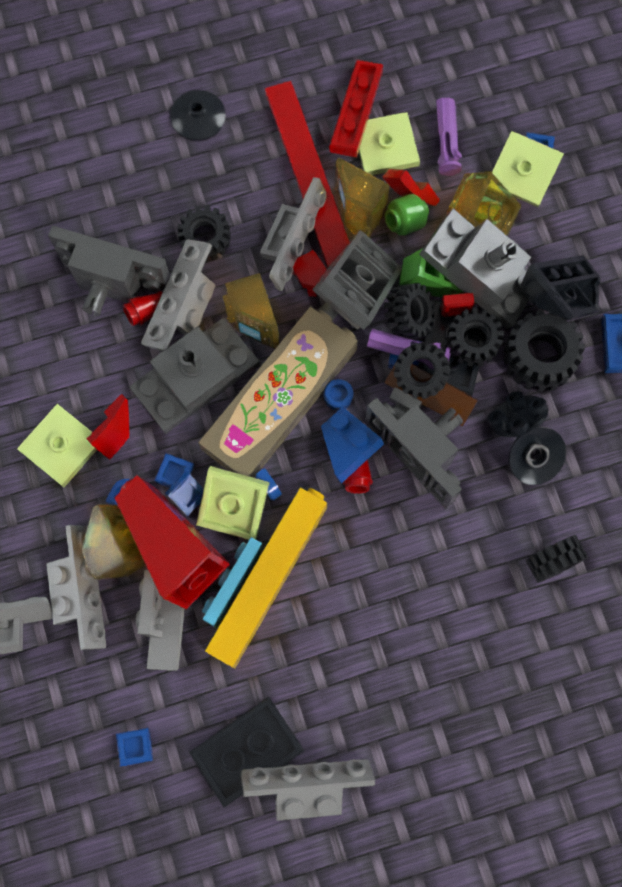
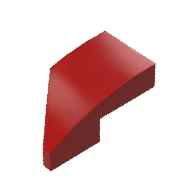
[382,169,440,206]
[293,250,327,297]
[86,394,130,460]

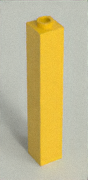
[205,488,327,669]

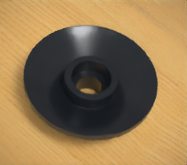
[170,90,226,141]
[508,426,566,485]

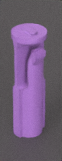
[436,98,462,176]
[367,329,451,370]

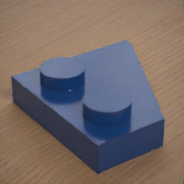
[321,407,384,483]

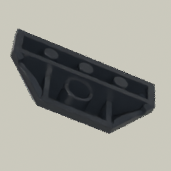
[521,255,601,320]

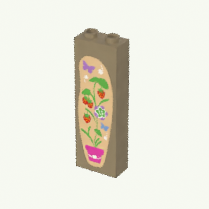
[198,307,358,478]

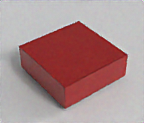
[440,293,474,317]

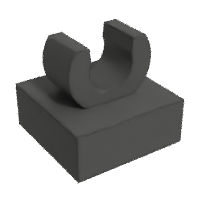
[389,387,422,420]

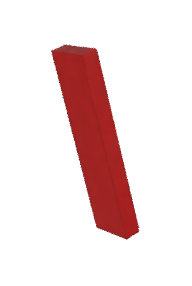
[329,60,383,158]

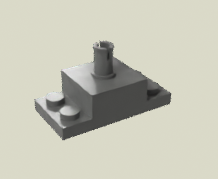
[419,209,531,329]
[48,225,170,316]
[313,230,402,330]
[129,318,260,434]
[365,398,463,509]

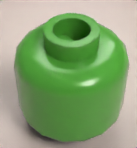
[385,194,429,236]

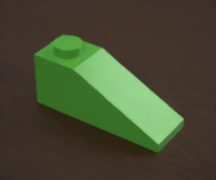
[399,248,477,304]

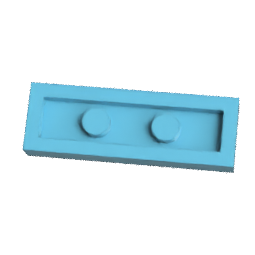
[202,537,263,628]

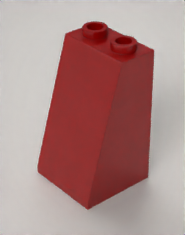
[115,475,230,609]

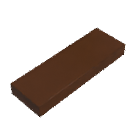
[384,363,478,427]

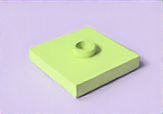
[359,112,420,177]
[487,131,564,207]
[17,404,97,487]
[196,466,270,540]

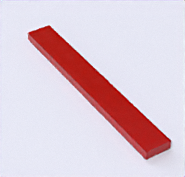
[265,81,349,268]

